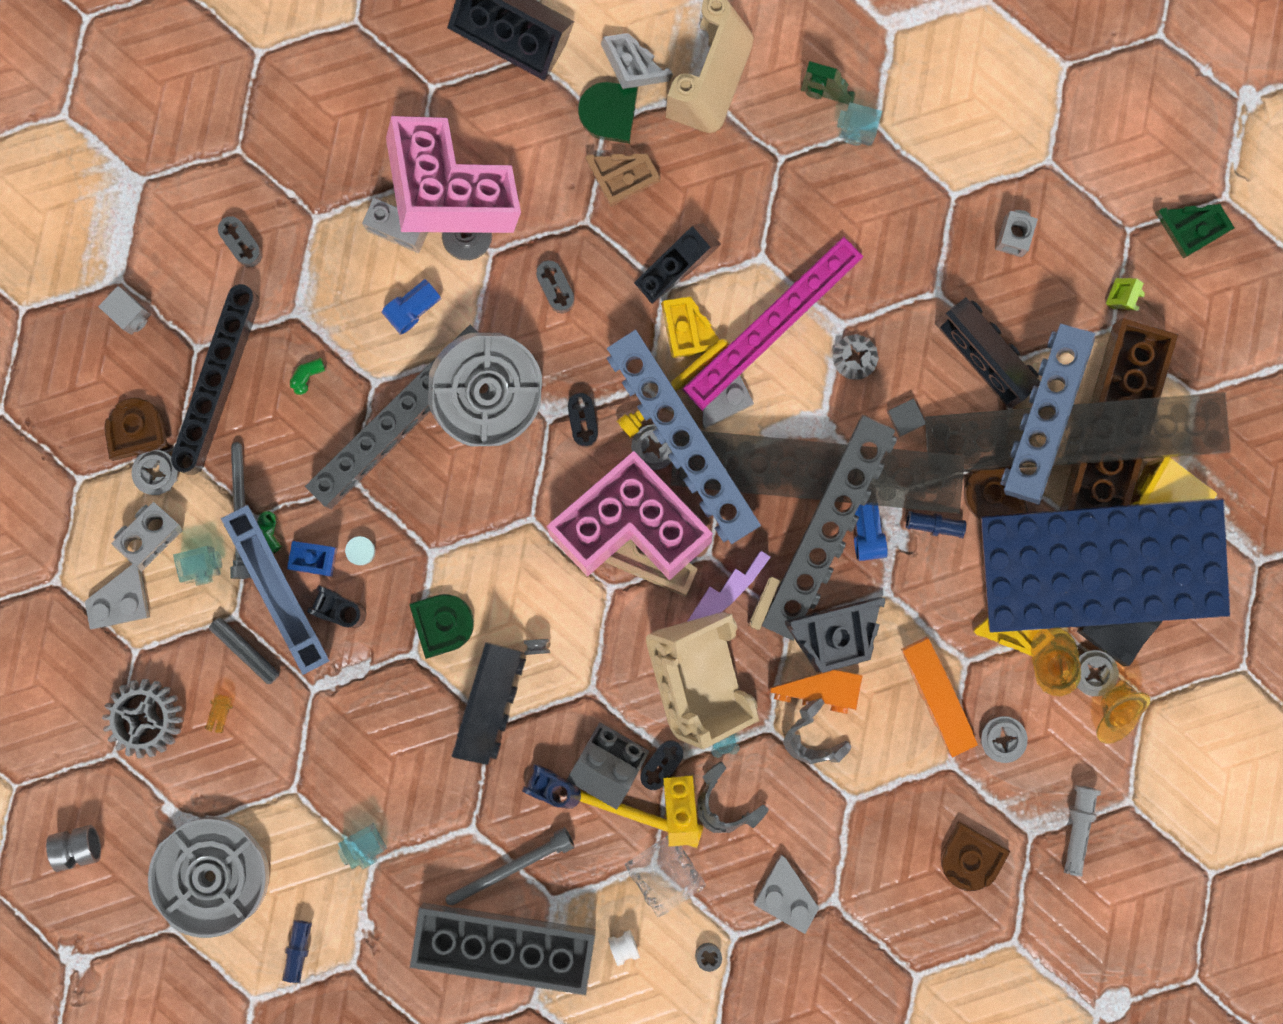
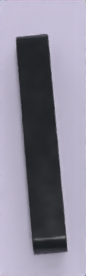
[171,284,260,475]

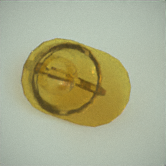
[1031,627,1081,697]
[1096,680,1151,744]

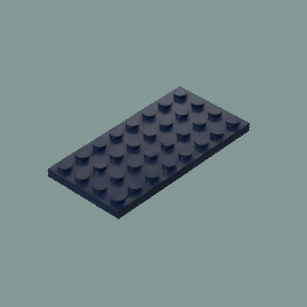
[981,498,1230,633]

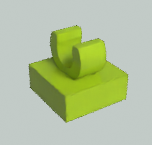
[1106,278,1145,311]

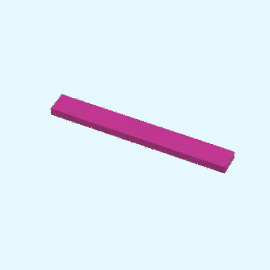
[683,237,864,411]

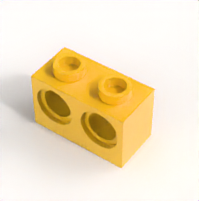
[664,776,698,846]

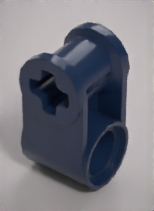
[522,764,581,809]

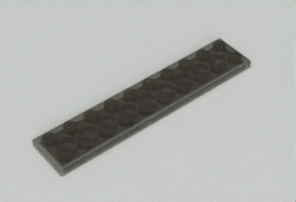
[925,392,1231,475]
[671,431,965,514]

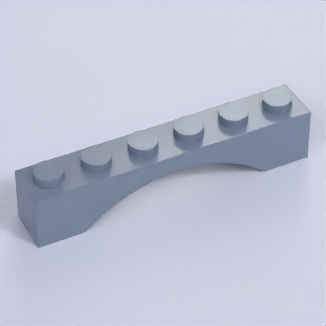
[221,505,329,675]

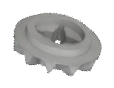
[833,334,879,380]
[631,425,677,470]
[132,450,178,495]
[1071,650,1119,696]
[980,716,1028,763]

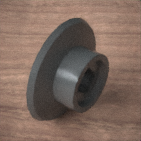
[442,232,492,261]

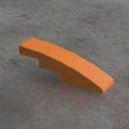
[901,637,978,758]

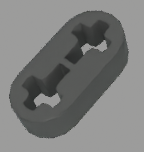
[218,216,262,267]
[536,260,575,314]

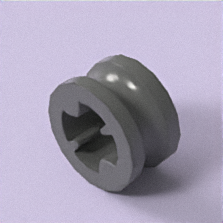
[524,639,550,655]
[695,943,722,972]

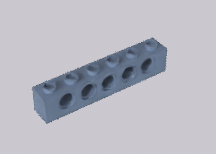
[1001,324,1095,505]

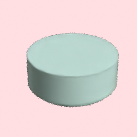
[345,536,376,566]

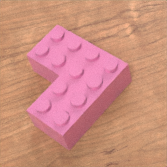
[386,116,521,233]
[547,451,713,580]

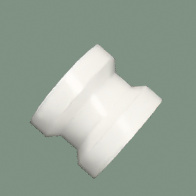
[608,930,640,966]

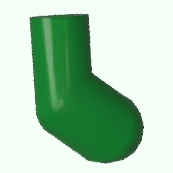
[289,358,326,395]
[257,511,282,554]

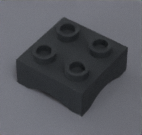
[1077,621,1162,666]

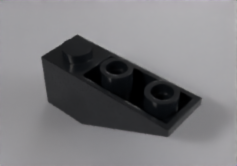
[634,223,721,304]

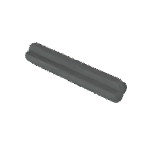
[209,618,280,684]

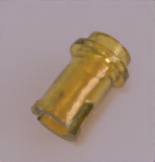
[205,694,233,733]

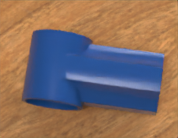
[382,279,442,335]
[854,502,888,561]

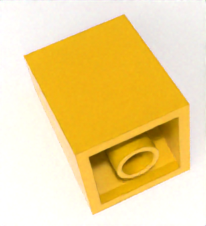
[1130,456,1217,505]

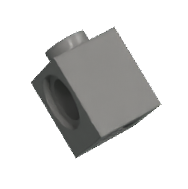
[995,210,1038,257]
[98,286,151,335]

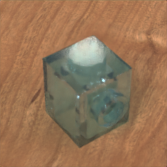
[836,102,882,146]
[173,546,222,586]
[338,823,387,870]

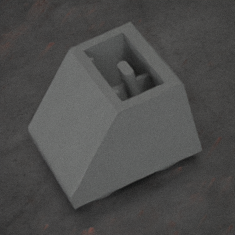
[567,722,649,810]

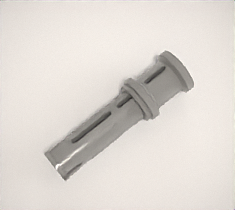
[1064,785,1101,877]

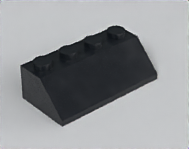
[447,0,575,81]
[935,297,1040,409]
[451,642,526,765]

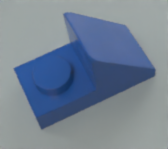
[287,541,337,577]

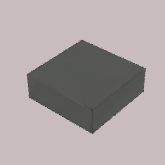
[887,398,926,437]

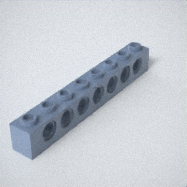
[606,329,761,544]

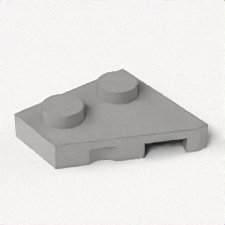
[601,33,673,89]
[703,365,754,429]
[753,854,819,934]

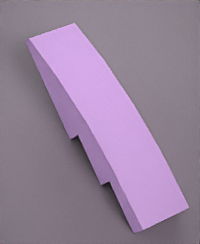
[687,551,770,622]

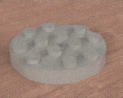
[428,333,542,446]
[148,817,269,938]

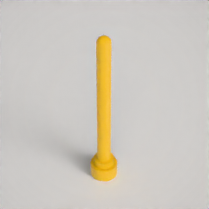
[616,339,729,438]
[580,789,704,848]

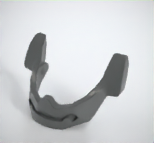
[783,698,851,764]
[697,762,769,833]

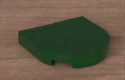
[578,82,638,144]
[409,594,474,659]

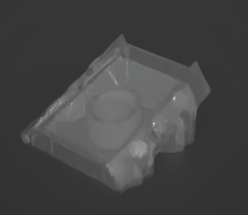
[625,835,706,917]

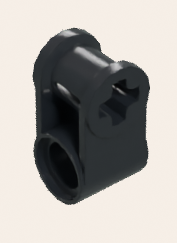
[307,585,367,628]

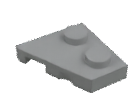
[85,564,150,629]

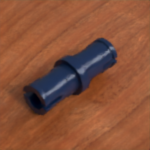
[905,511,966,538]
[282,920,312,983]

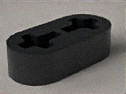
[568,393,598,448]
[640,740,684,790]

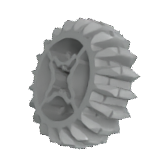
[102,679,184,758]

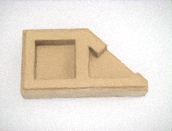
[748,577,781,630]

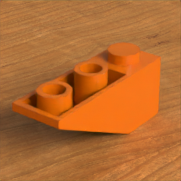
[768,670,863,714]

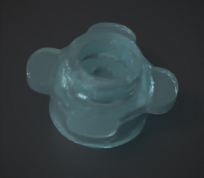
[711,733,740,758]

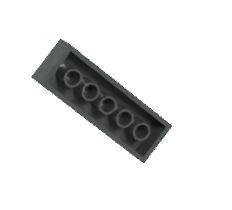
[410,903,596,995]

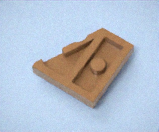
[585,154,660,207]

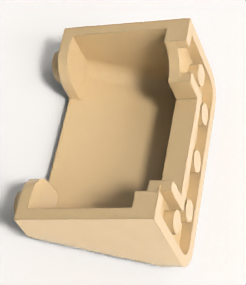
[666,0,753,133]
[646,612,759,750]

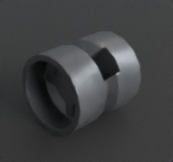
[46,825,101,872]

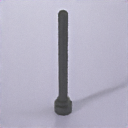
[230,442,251,579]
[446,827,575,906]

